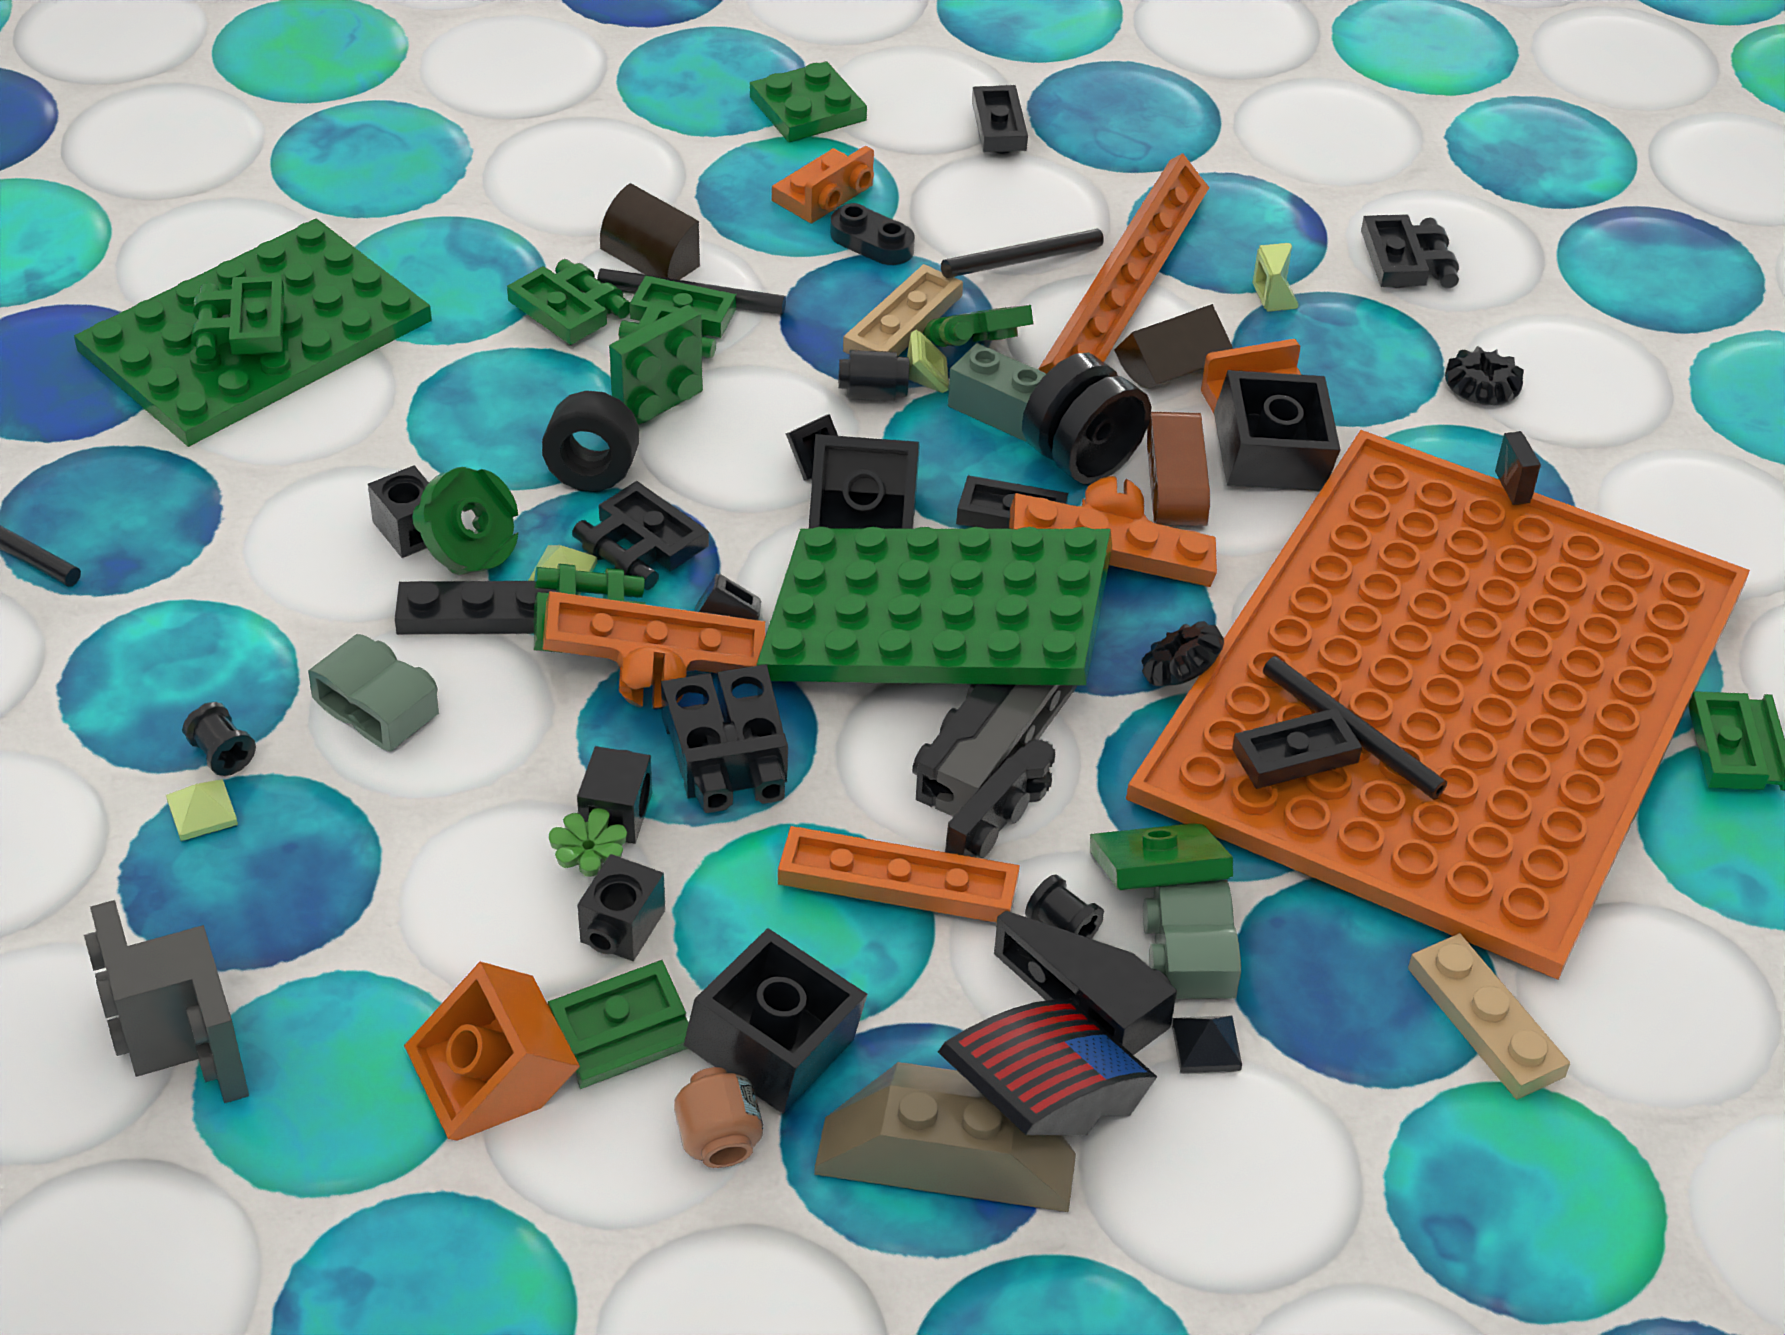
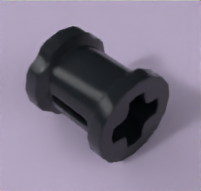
[182,702,256,776]
[1025,874,1104,939]

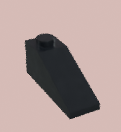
[994,911,1177,1055]

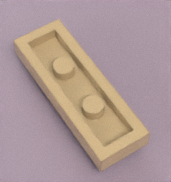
[843,264,963,356]
[1408,933,1570,1100]

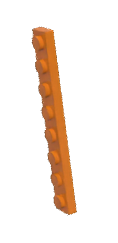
[1038,153,1209,374]

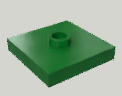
[1090,823,1233,890]

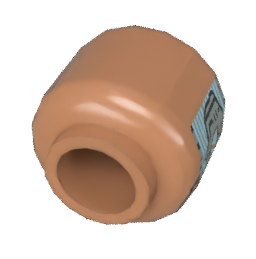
[674,1067,763,1168]

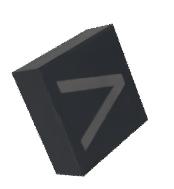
[1495,431,1541,505]

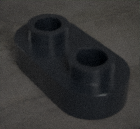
[830,203,915,265]

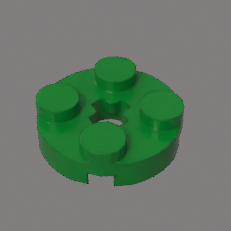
[412,467,519,575]

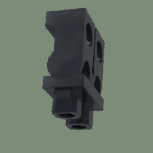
[661,664,788,813]

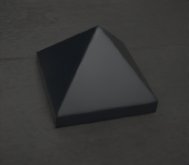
[786,414,838,480]
[1171,1015,1242,1073]

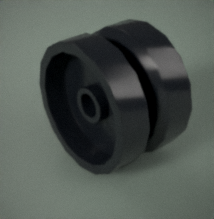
[1022,353,1152,484]

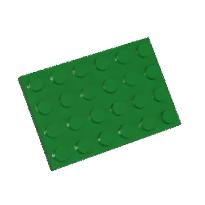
[74,218,432,447]
[756,527,1112,685]

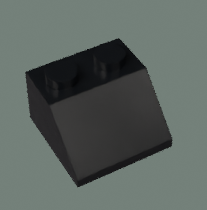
[808,434,920,529]

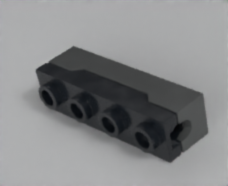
[912,684,1078,817]

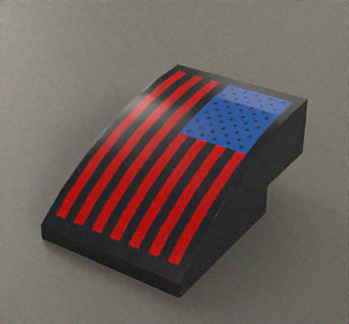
[938,999,1158,1135]

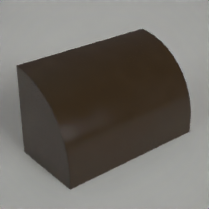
[600,183,700,280]
[1114,304,1233,388]

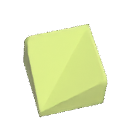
[1252,243,1299,312]

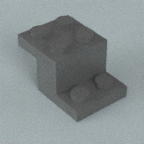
[84,900,249,1103]

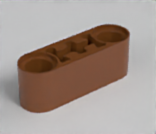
[1147,412,1210,526]

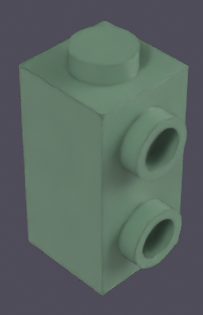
[948,343,1046,442]

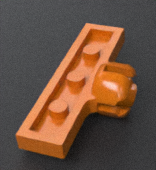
[1009,476,1217,587]
[543,591,765,709]

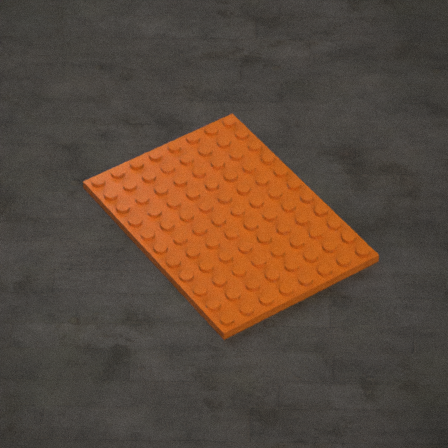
[1126,430,1750,980]

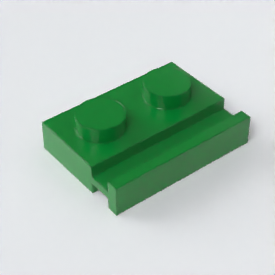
[1688,691,1785,791]
[548,959,689,1089]

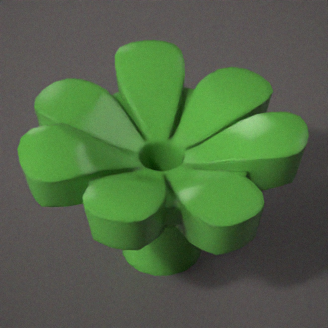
[549,808,627,877]

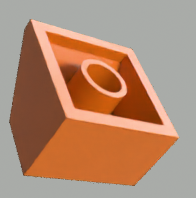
[404,961,580,1141]

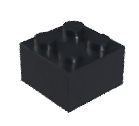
[1214,370,1341,491]
[684,928,868,1114]

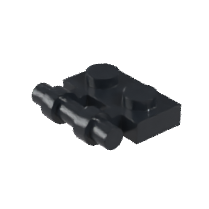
[1361,214,1459,288]
[572,481,709,590]

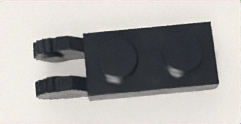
[945,739,1056,858]

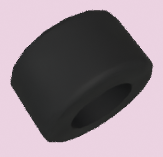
[542,390,639,492]

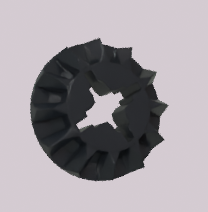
[1445,346,1524,405]
[1141,621,1224,686]

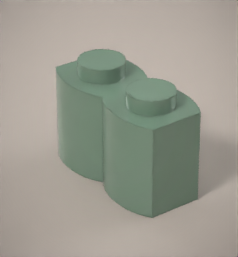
[308,634,439,751]
[1143,880,1241,999]

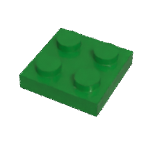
[750,61,867,142]
[609,304,703,425]

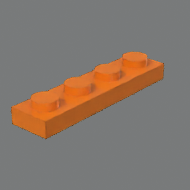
[778,826,1020,923]

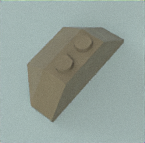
[814,1062,1076,1212]

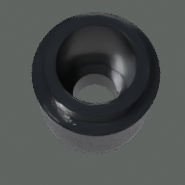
[838,350,909,401]

